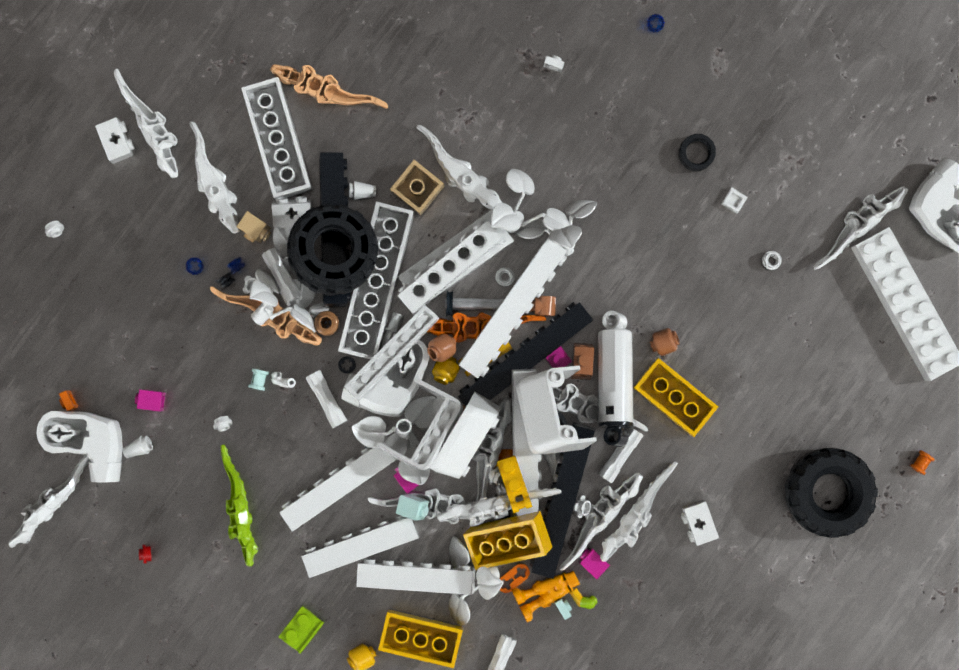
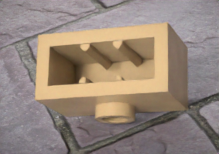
[237,211,271,244]

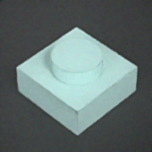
[555,598,572,620]

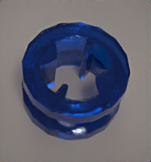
[647,14,664,32]
[186,257,204,275]
[227,257,246,274]

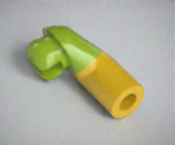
[569,588,598,609]

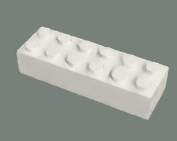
[241,77,313,200]
[397,210,514,309]

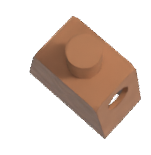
[571,343,594,380]

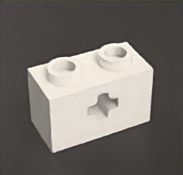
[95,117,135,164]
[272,196,312,227]
[681,500,719,546]

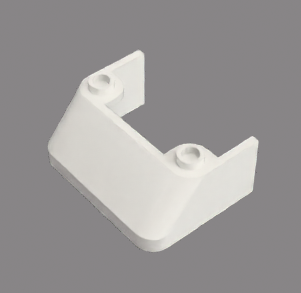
[516,365,597,455]
[377,378,463,470]
[430,392,501,479]

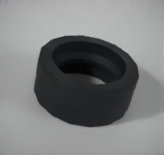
[679,134,716,171]

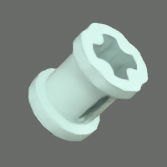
[248,368,269,391]

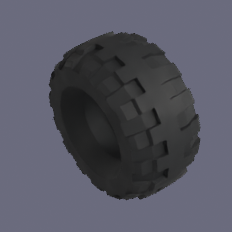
[287,203,378,296]
[785,448,878,538]

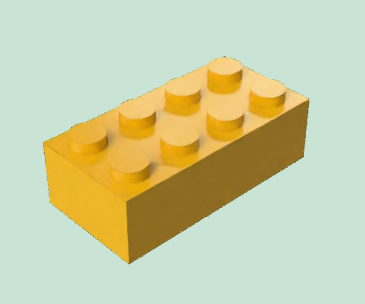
[633,358,719,437]
[463,511,552,570]
[378,609,463,668]

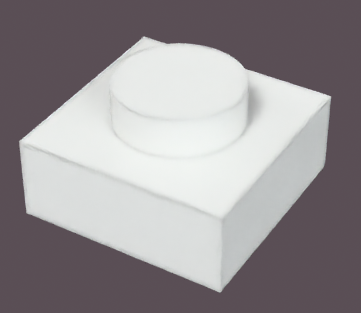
[543,55,565,73]

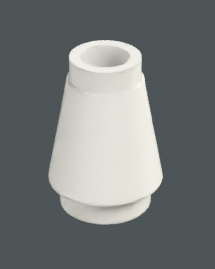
[348,181,376,200]
[123,436,153,458]

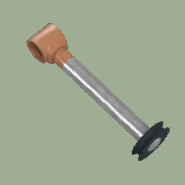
[445,290,556,317]

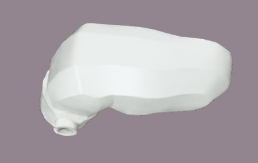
[909,158,959,253]
[341,340,430,417]
[36,411,123,482]

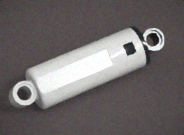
[598,311,634,447]

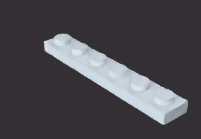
[344,305,439,401]

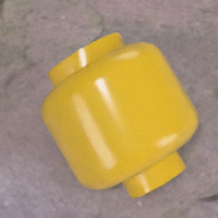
[432,357,460,385]
[346,643,377,670]

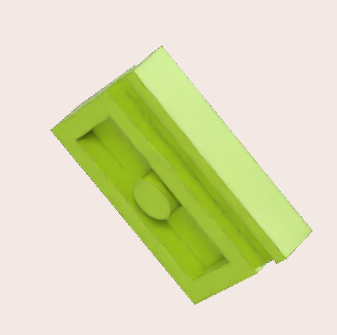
[279,606,325,654]

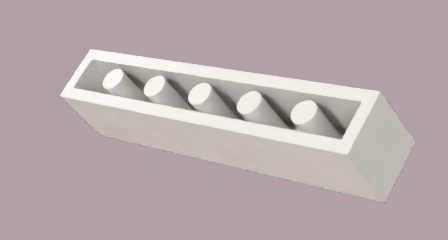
[301,515,419,578]
[356,559,475,595]

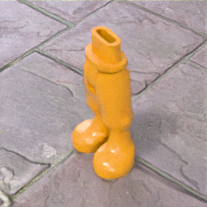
[511,571,580,623]

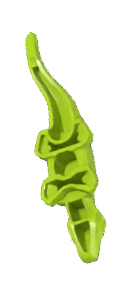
[221,444,258,567]

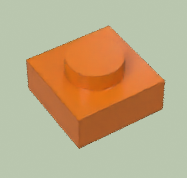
[59,390,79,411]

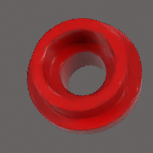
[139,544,151,564]

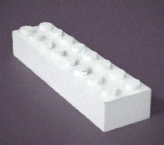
[338,202,415,360]
[851,227,959,381]

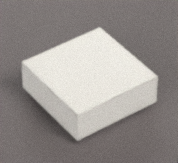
[721,187,748,214]

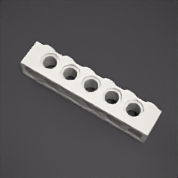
[397,220,502,314]

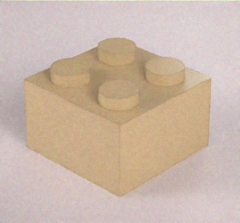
[390,160,445,216]

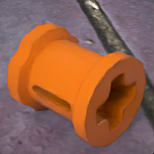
[910,450,935,476]

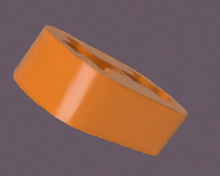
[499,563,530,593]

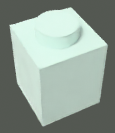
[396,494,429,521]

